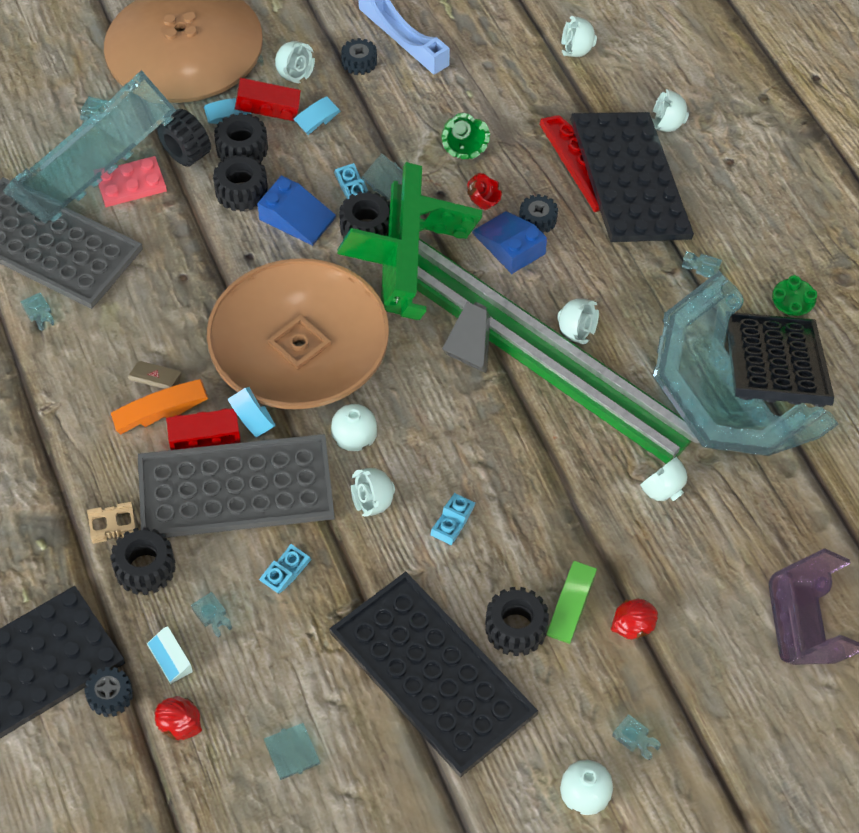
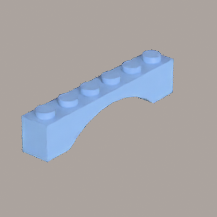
[359,0,450,75]

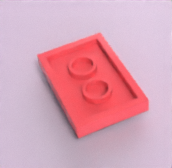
[94,156,167,208]

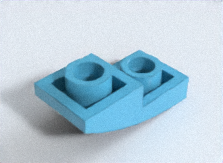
[294,96,341,135]
[204,98,252,124]
[334,163,368,199]
[228,387,276,437]
[431,493,475,545]
[259,544,312,594]

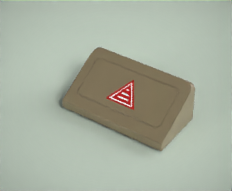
[128,361,181,389]

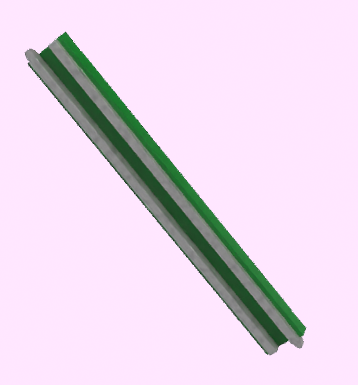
[417,238,701,464]

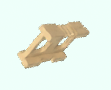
[87,502,136,544]

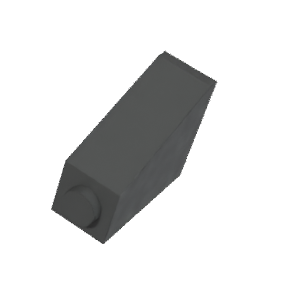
[442,302,490,373]

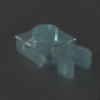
[682,252,722,280]
[20,292,55,331]
[191,592,232,637]
[612,714,661,760]

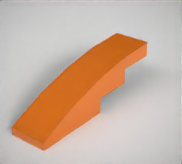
[111,379,208,434]

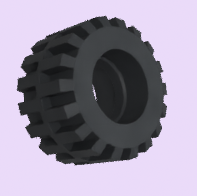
[157,109,211,167]
[214,113,268,162]
[213,154,268,212]
[339,191,390,239]
[110,527,176,595]
[485,587,549,656]

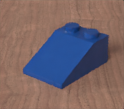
[257,175,336,246]
[472,211,547,274]

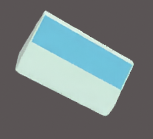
[147,626,193,684]

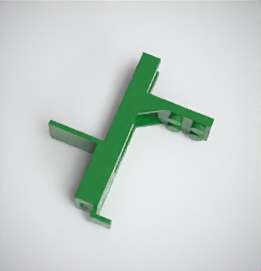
[337,162,482,320]

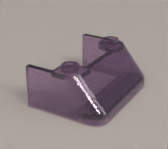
[768,548,859,665]

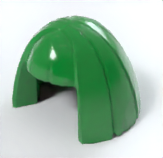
[441,112,490,159]

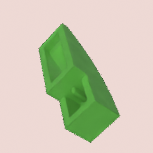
[547,561,597,644]

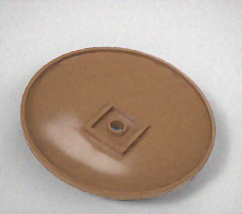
[104,0,263,103]
[207,258,389,409]

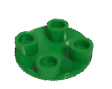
[772,275,818,316]

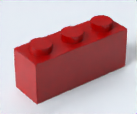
[235,78,301,122]
[166,408,241,450]

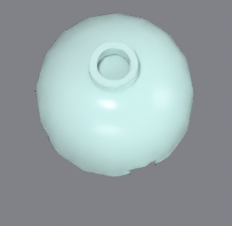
[561,16,597,57]
[275,41,315,83]
[652,89,689,132]
[557,298,599,344]
[331,404,377,451]
[640,457,688,501]
[351,468,395,517]
[560,759,613,815]

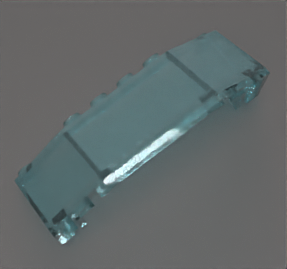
[3,70,176,224]
[653,270,839,456]

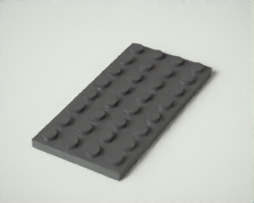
[0,177,143,309]
[138,434,335,538]

